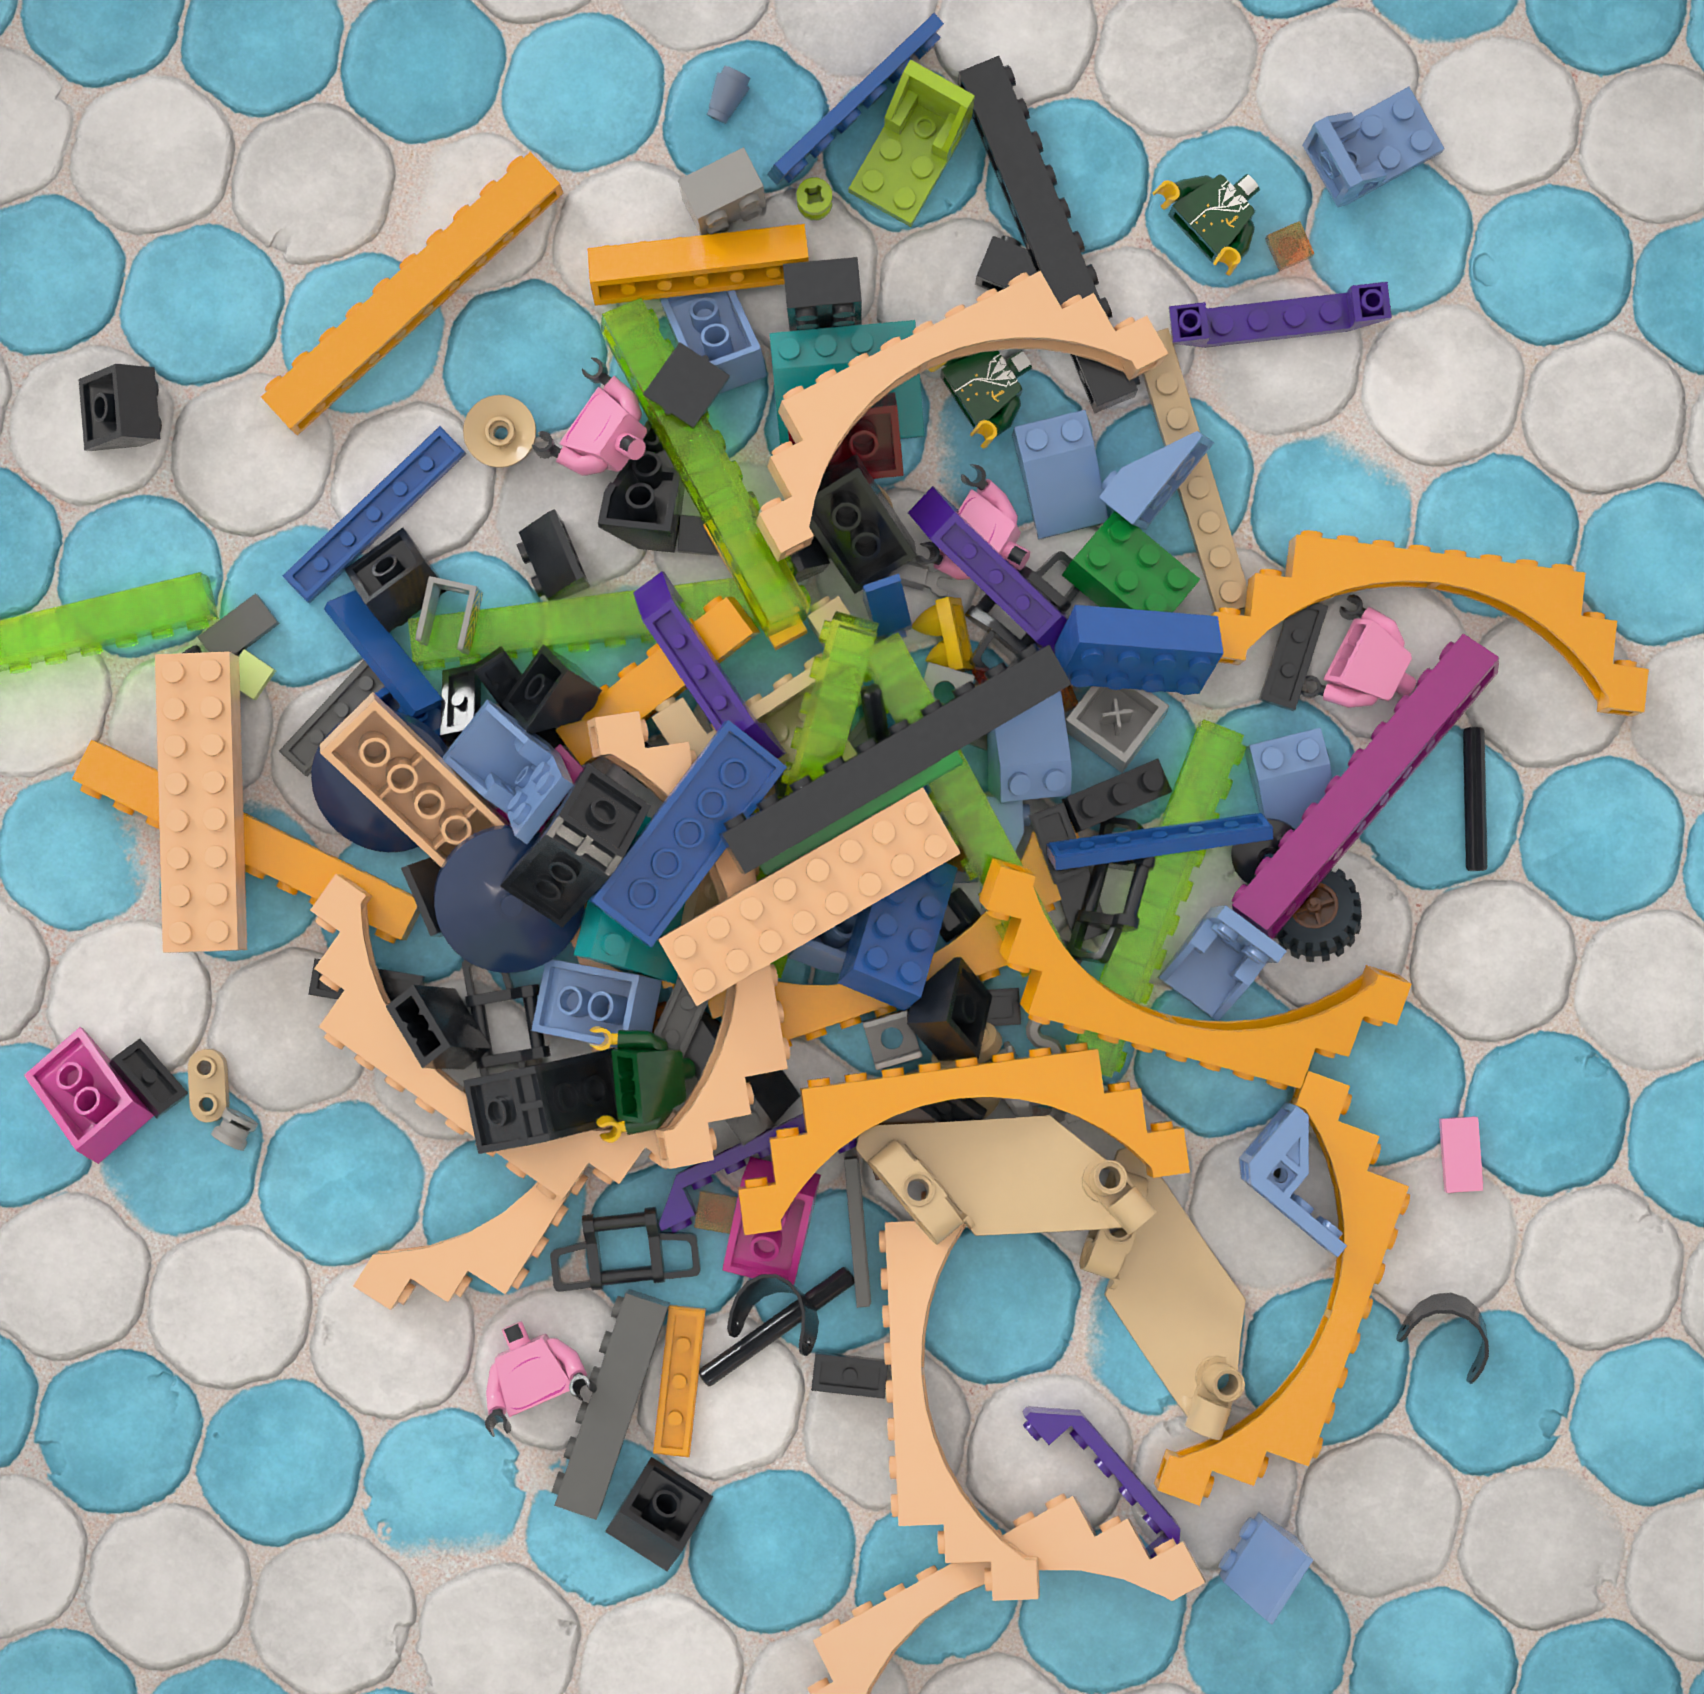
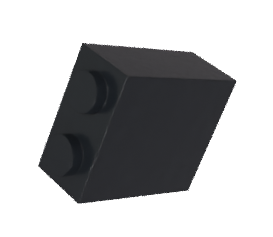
[386,985,492,1069]

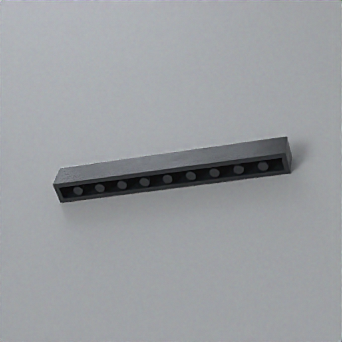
[958,56,1140,413]
[719,643,1071,874]

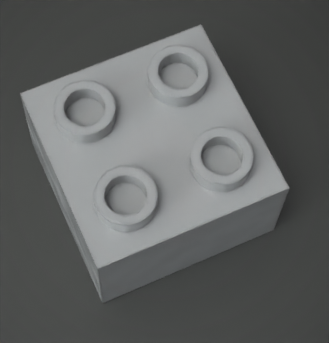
[678,147,766,235]
[1066,686,1169,773]

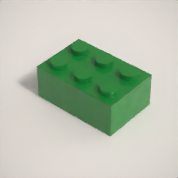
[1062,511,1201,612]

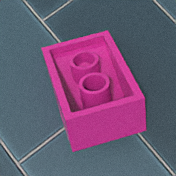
[24,1027,154,1164]
[722,1156,821,1285]

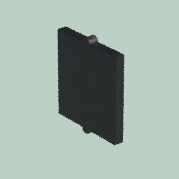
[643,342,730,429]

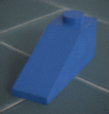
[863,573,912,644]

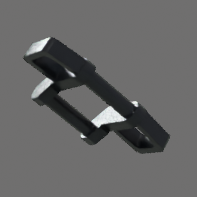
[965,551,1080,677]
[1067,817,1156,964]
[462,960,551,1076]
[550,1207,701,1292]

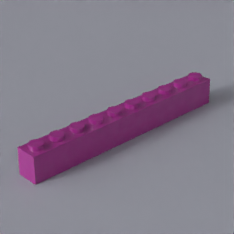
[1231,634,1499,939]

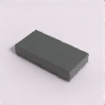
[197,593,280,655]

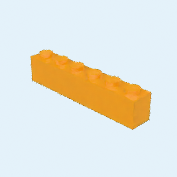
[587,224,809,306]
[555,595,760,765]

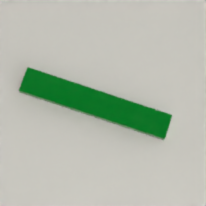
[760,750,963,875]

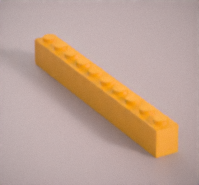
[261,152,564,436]
[72,740,420,944]

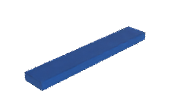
[283,426,466,604]
[1047,813,1273,870]

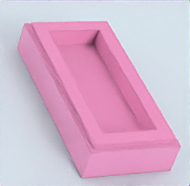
[1439,1116,1484,1193]

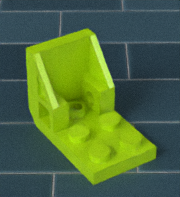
[848,59,975,227]

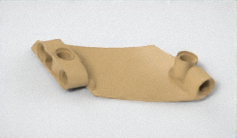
[856,1115,1157,1245]
[1079,1147,1246,1440]

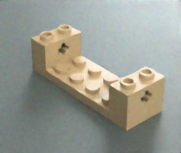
[652,596,871,757]

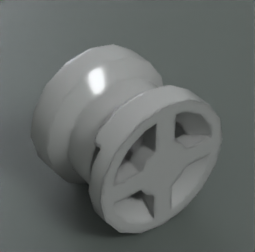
[211,1107,258,1151]

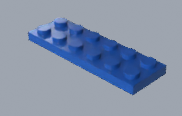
[767,13,944,185]
[589,720,787,947]

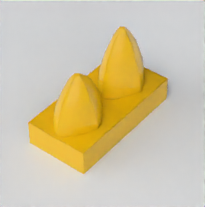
[912,597,975,672]

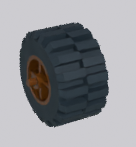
[1274,868,1362,962]

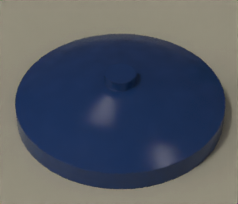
[311,711,448,852]
[434,825,585,973]

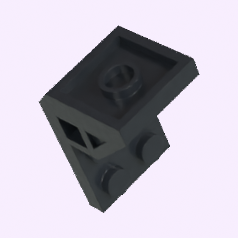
[500,763,651,928]
[463,1047,622,1154]

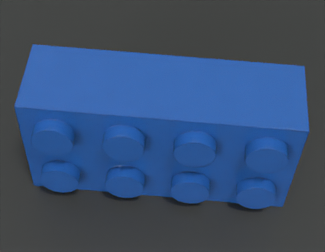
[1054,605,1223,695]
[837,863,958,1011]

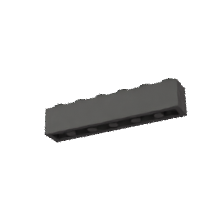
[551,1289,670,1520]

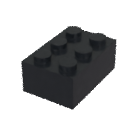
[783,257,862,331]
[809,453,917,594]

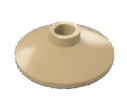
[463,395,536,468]

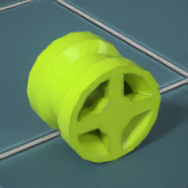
[796,177,832,220]

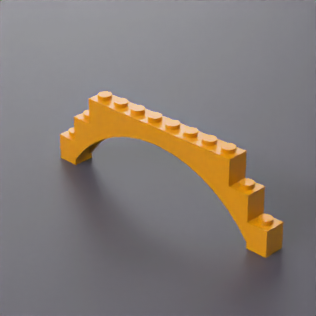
[1210,530,1649,717]
[662,823,1079,1047]
[979,858,1412,1090]
[738,1042,1190,1235]
[1154,1071,1410,1506]

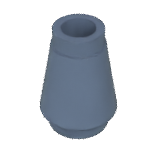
[706,66,751,124]

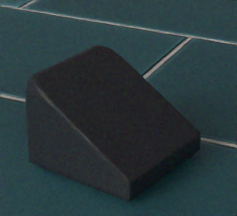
[939,888,981,943]

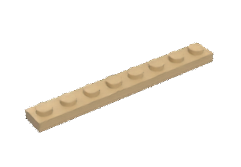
[1142,328,1247,612]

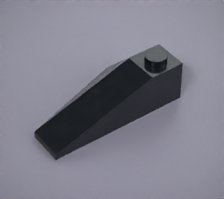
[598,405,692,553]
[657,1011,801,1146]

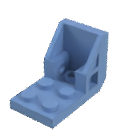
[1302,86,1445,208]
[443,699,574,844]
[1158,905,1287,1021]
[1239,1102,1347,1257]

